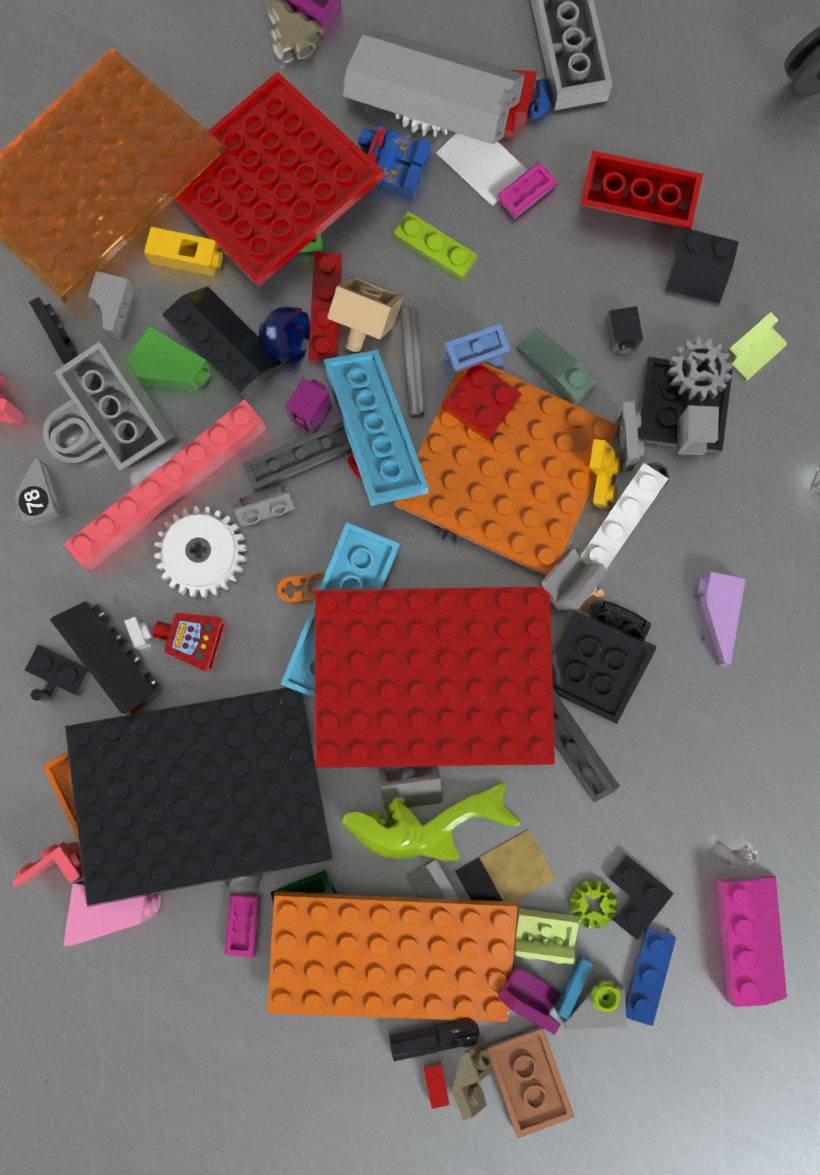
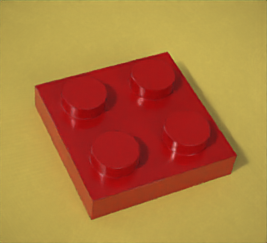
[441,364,522,441]

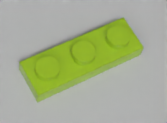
[393,211,478,281]

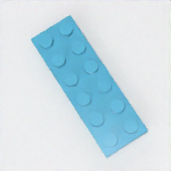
[323,350,429,506]
[281,522,400,698]

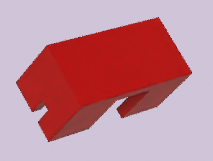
[424,1061,450,1109]

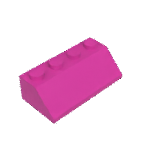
[716,876,787,1007]

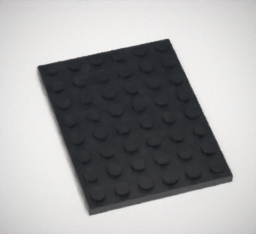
[65,687,332,907]

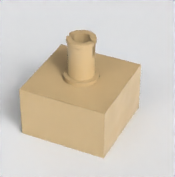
[327,275,404,352]

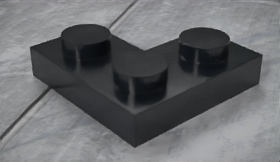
[607,854,674,941]

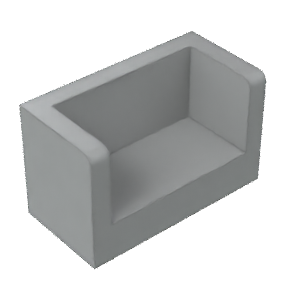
[677,405,719,455]

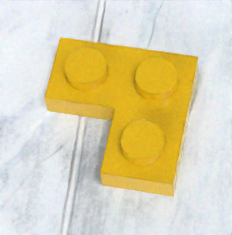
[589,439,622,511]

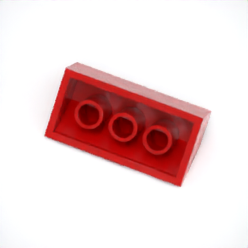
[580,150,703,229]

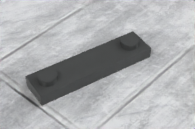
[243,421,352,491]
[553,689,620,803]

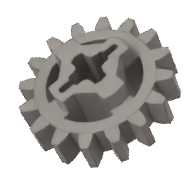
[668,337,733,401]

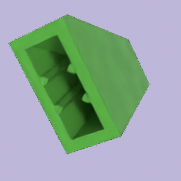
[126,326,210,391]

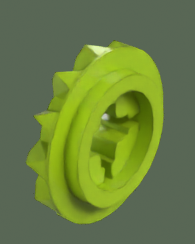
[570,880,617,929]

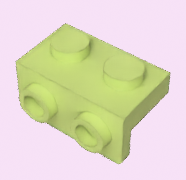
[514,908,579,964]

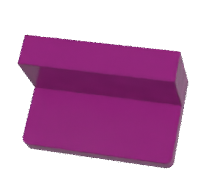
[498,967,561,1035]

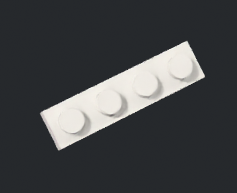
[580,463,668,569]

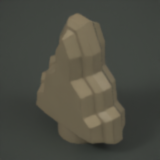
[267,0,324,60]

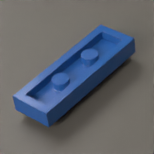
[625,928,676,1026]

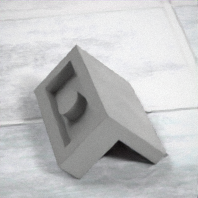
[542,548,608,611]
[379,766,443,811]
[407,859,461,900]

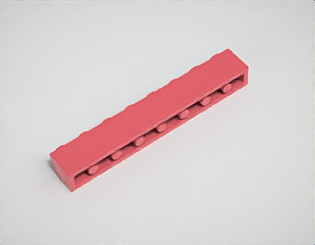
[64,399,266,571]

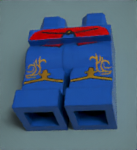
[358,125,432,201]

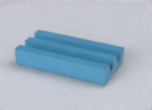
[555,954,593,1020]

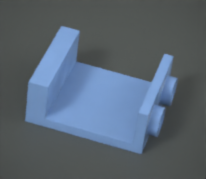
[442,323,511,382]

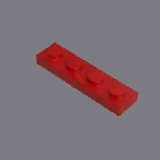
[308,252,343,364]

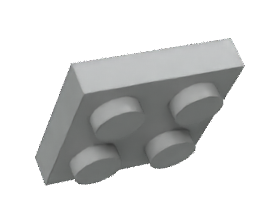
[615,401,644,472]

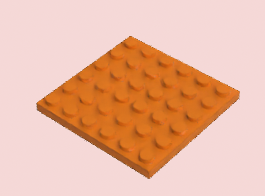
[394,363,619,576]

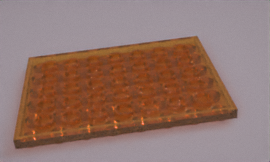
[0,48,225,303]

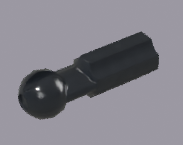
[389,1018,480,1061]

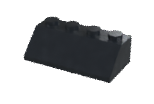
[162,286,285,401]
[50,601,162,714]

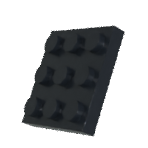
[637,357,733,454]
[552,609,656,724]

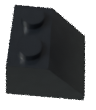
[665,228,739,306]

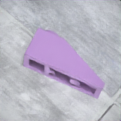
[697,572,746,666]

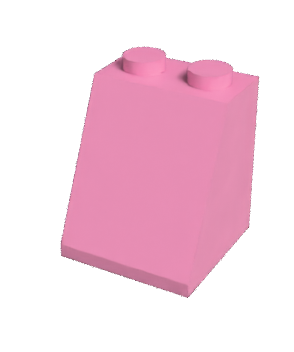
[63,880,161,947]

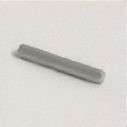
[401,306,424,416]

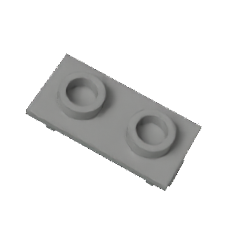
[233,484,295,527]

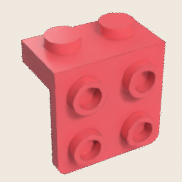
[11,842,83,888]

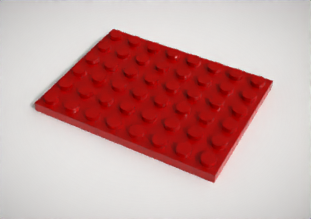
[315,586,555,768]

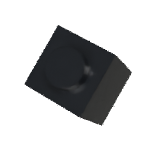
[605,306,643,353]

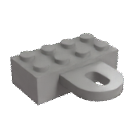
[43,339,176,471]

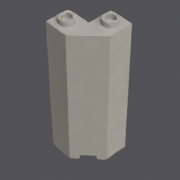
[342,29,525,144]

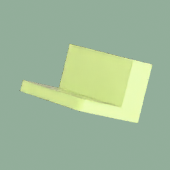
[726,312,787,380]

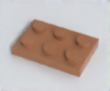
[486,1027,575,1138]

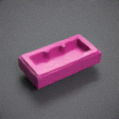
[497,161,557,219]
[224,893,261,957]

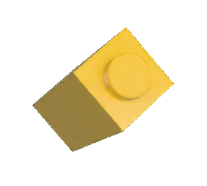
[144,227,223,277]

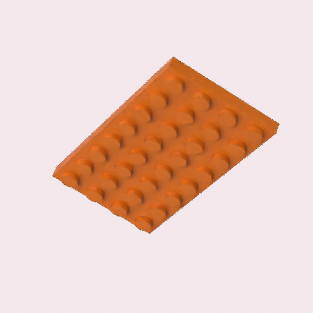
[267,892,518,1022]

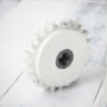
[154,506,247,598]

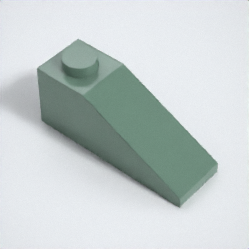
[516,329,597,405]

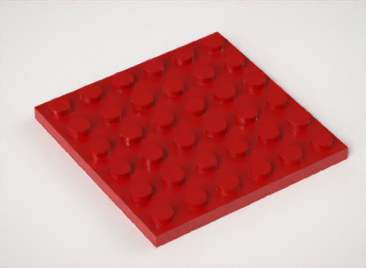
[154,71,385,287]

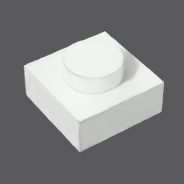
[124,617,152,650]

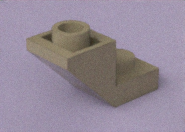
[451,1041,494,1120]

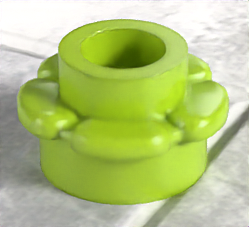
[591,981,621,1012]

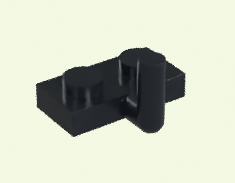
[25,644,90,702]

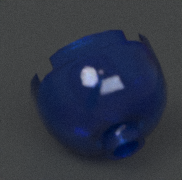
[259,306,310,365]

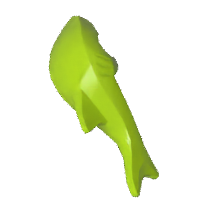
[340,782,521,861]

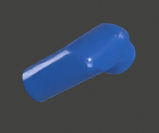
[528,78,552,119]

